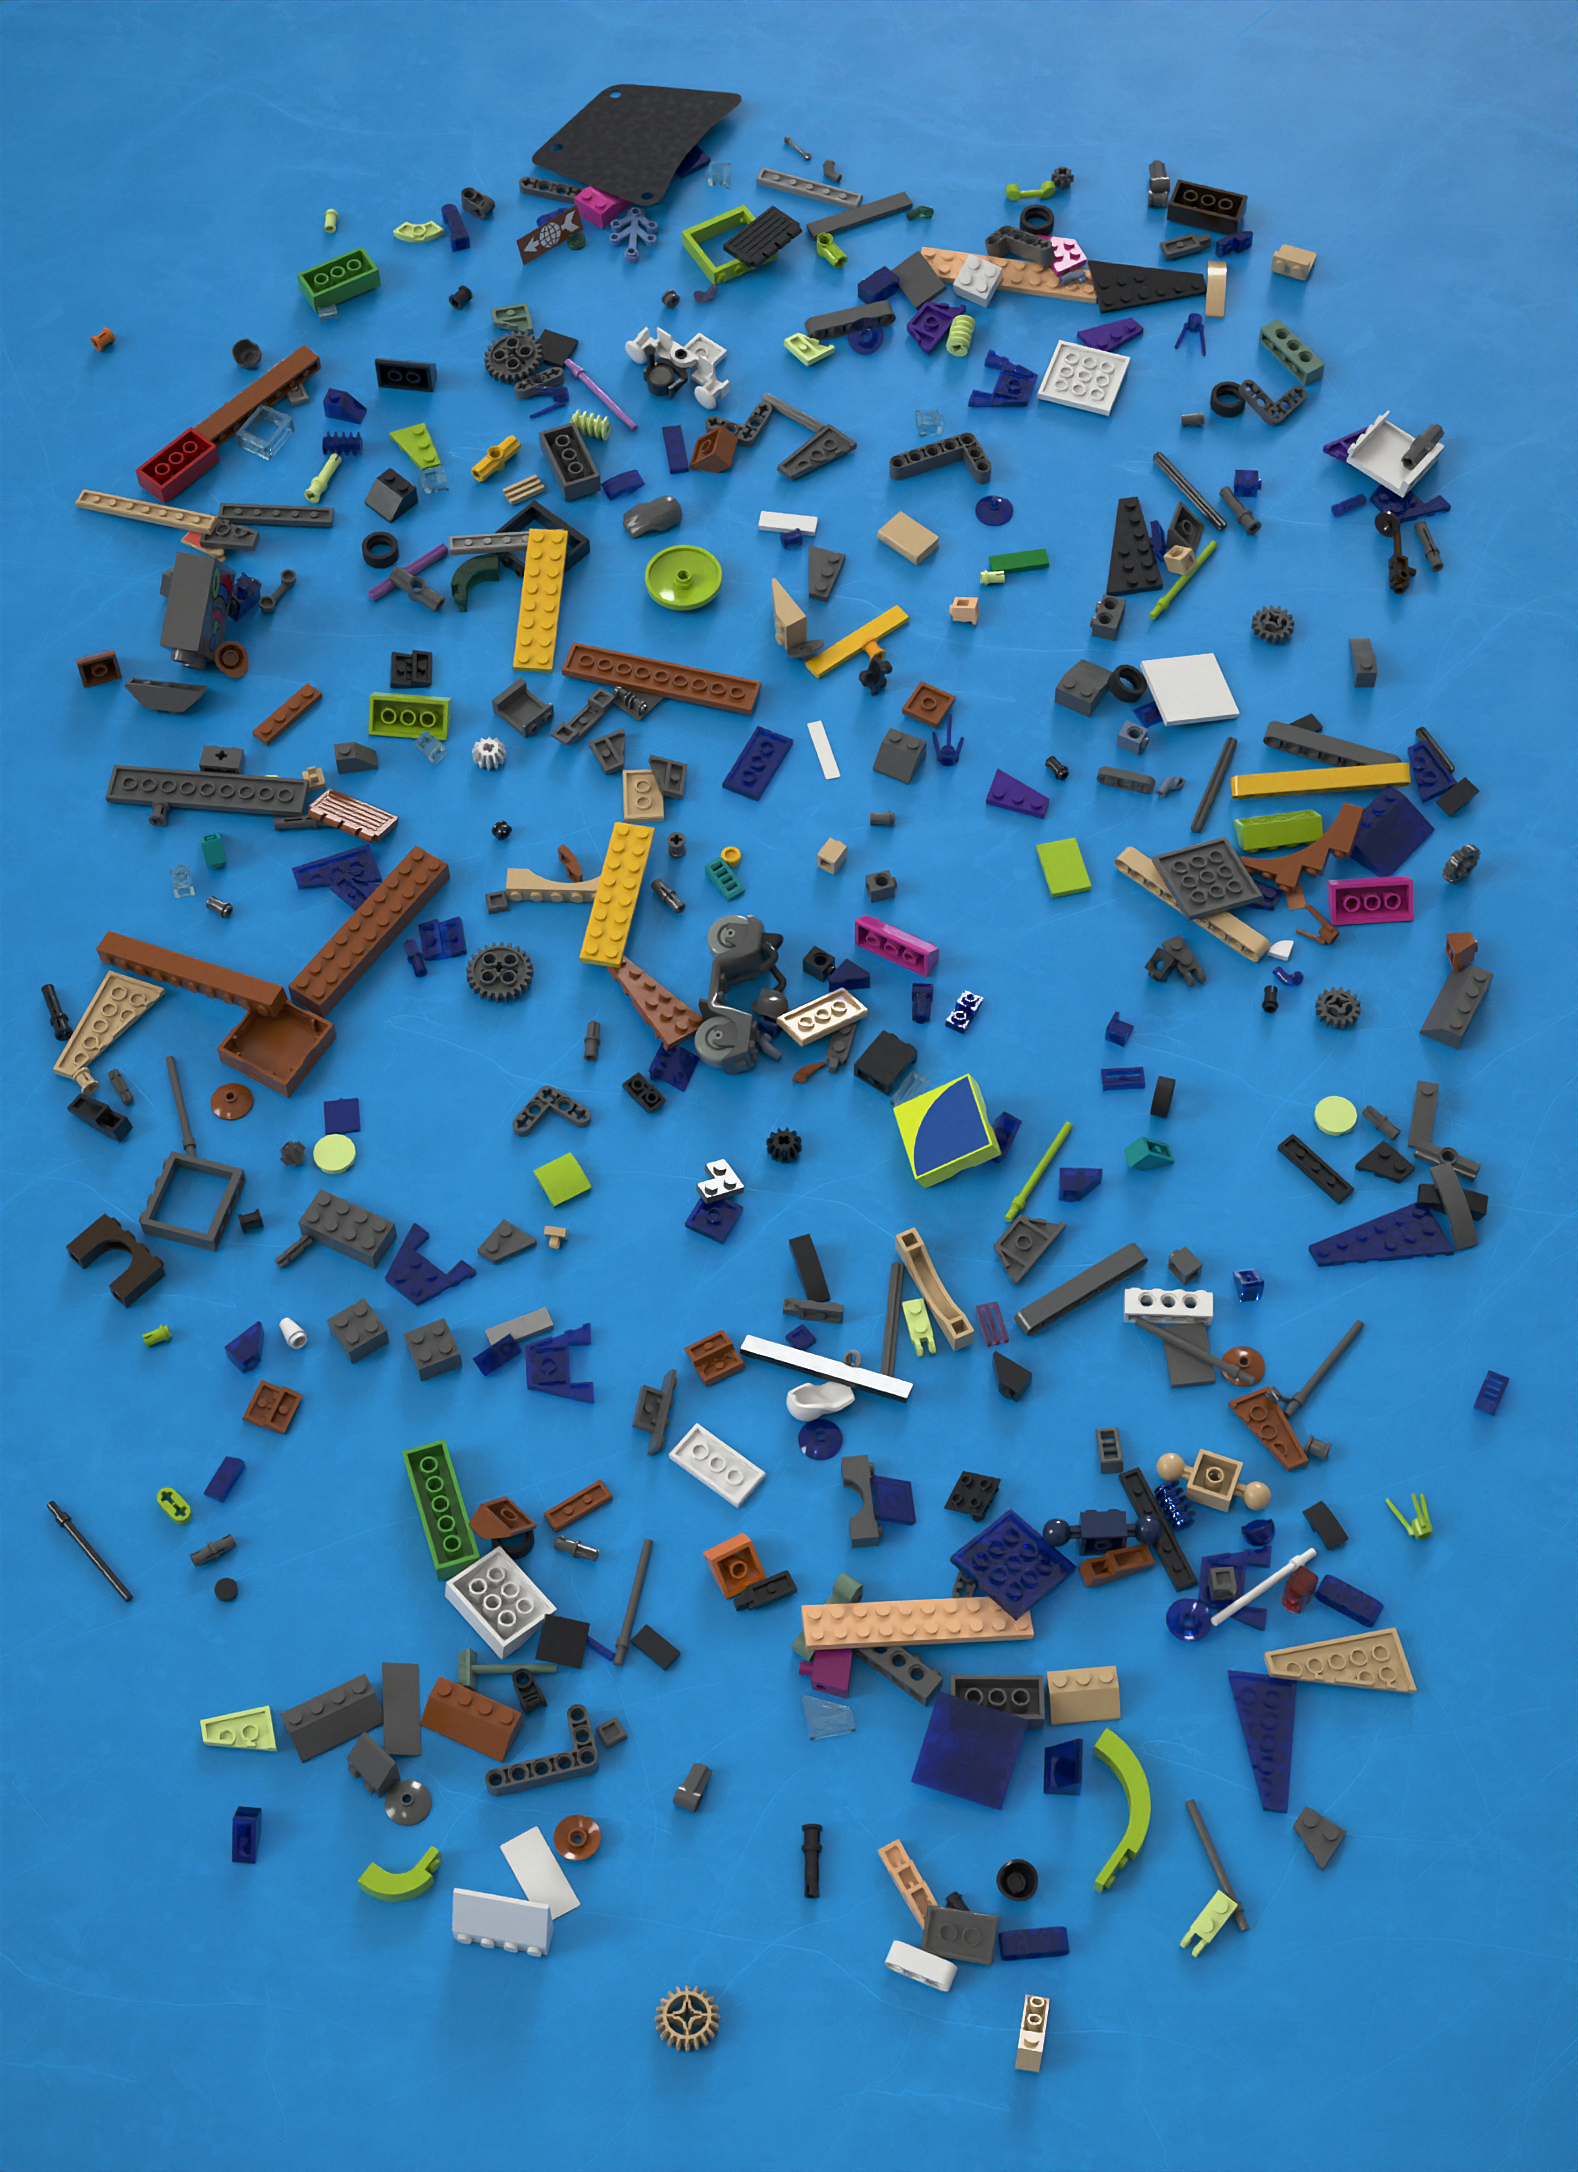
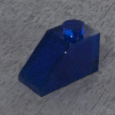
[323,388,367,424]
[1058,1168,1103,1202]
[224,1321,265,1374]
[232,1806,262,1864]

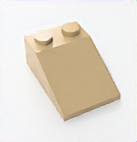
[772,578,807,651]

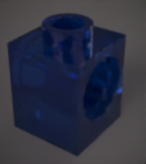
[1234,470,1262,498]

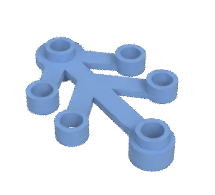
[609,207,658,264]

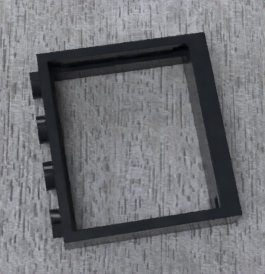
[488,500,590,578]

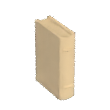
[877,511,939,565]

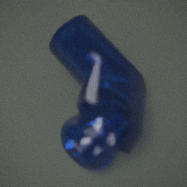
[1272,966,1304,986]

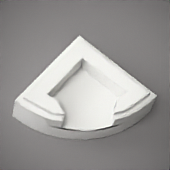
[1268,940,1294,961]

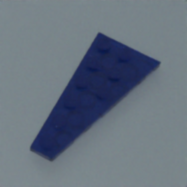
[1308,1202,1455,1267]
[1227,1670,1297,1814]

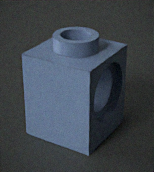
[1117,720,1149,755]

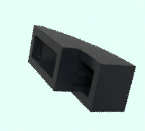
[67,1093,133,1143]
[1417,1184,1488,1221]
[789,1234,830,1303]

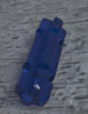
[1331,493,1367,516]

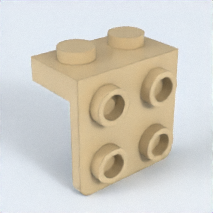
[1271,244,1316,281]

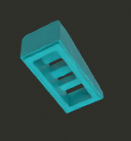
[705,857,745,901]

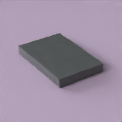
[889,250,947,311]
[1161,1322,1216,1389]
[921,1904,999,1965]

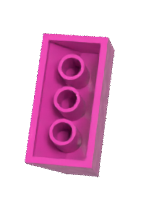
[1327,876,1413,925]
[855,915,939,977]

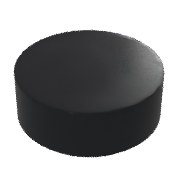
[214,1578,238,1602]

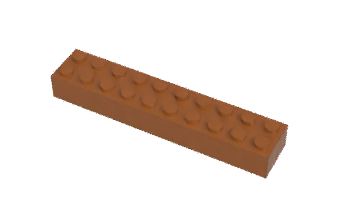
[288,846,450,1019]

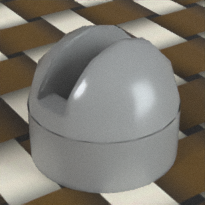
[844,1350,862,1367]

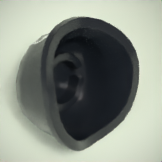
[996,1859,1038,1902]

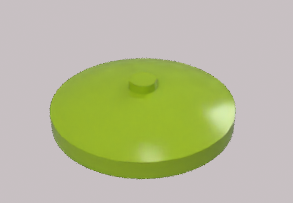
[645,545,722,610]

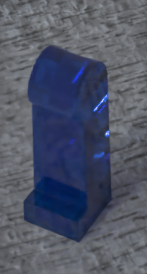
[441,204,470,252]

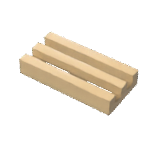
[502,474,545,506]

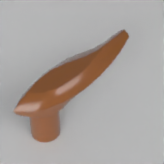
[792,1062,826,1083]

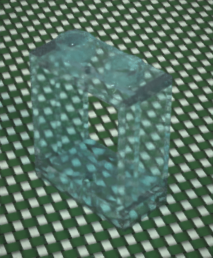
[236,404,295,460]

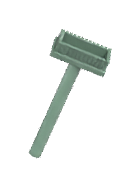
[458,1648,556,1691]

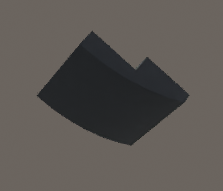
[390,650,432,689]

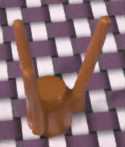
[1296,904,1340,945]

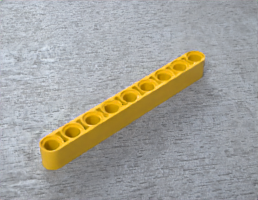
[1230,763,1411,799]

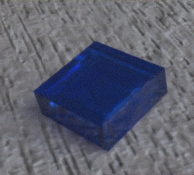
[786,1324,816,1351]

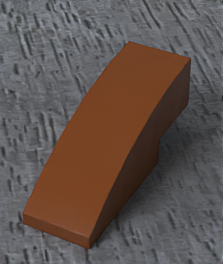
[1078,1544,1155,1588]

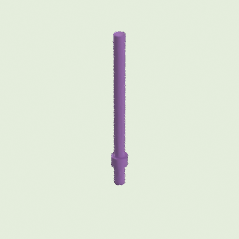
[564,358,638,432]

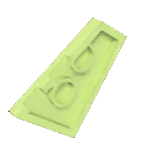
[200,1706,277,1752]

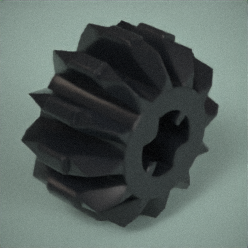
[766,1127,802,1164]

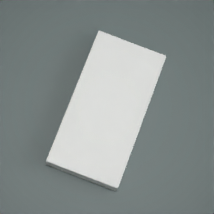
[669,1423,766,1508]

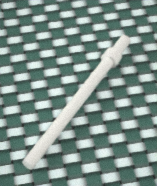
[1211,1548,1317,1626]

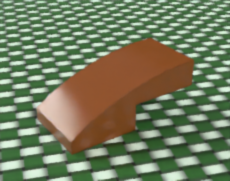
[558,844,583,883]

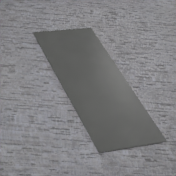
[382,1662,421,1755]

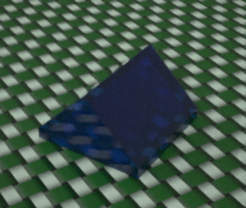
[1044,1738,1083,1796]

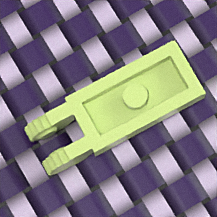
[902,1298,936,1357]
[1180,1890,1238,1957]

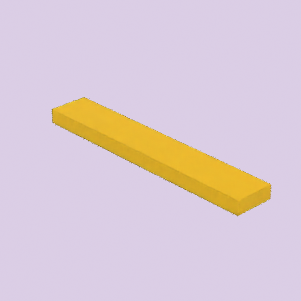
[806,605,909,679]

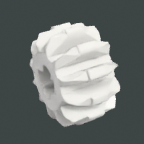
[472,736,506,770]

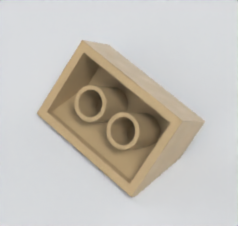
[1045,1666,1121,1726]

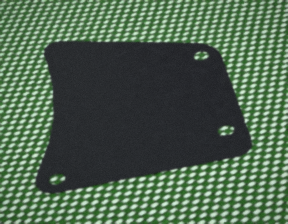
[532,84,742,206]

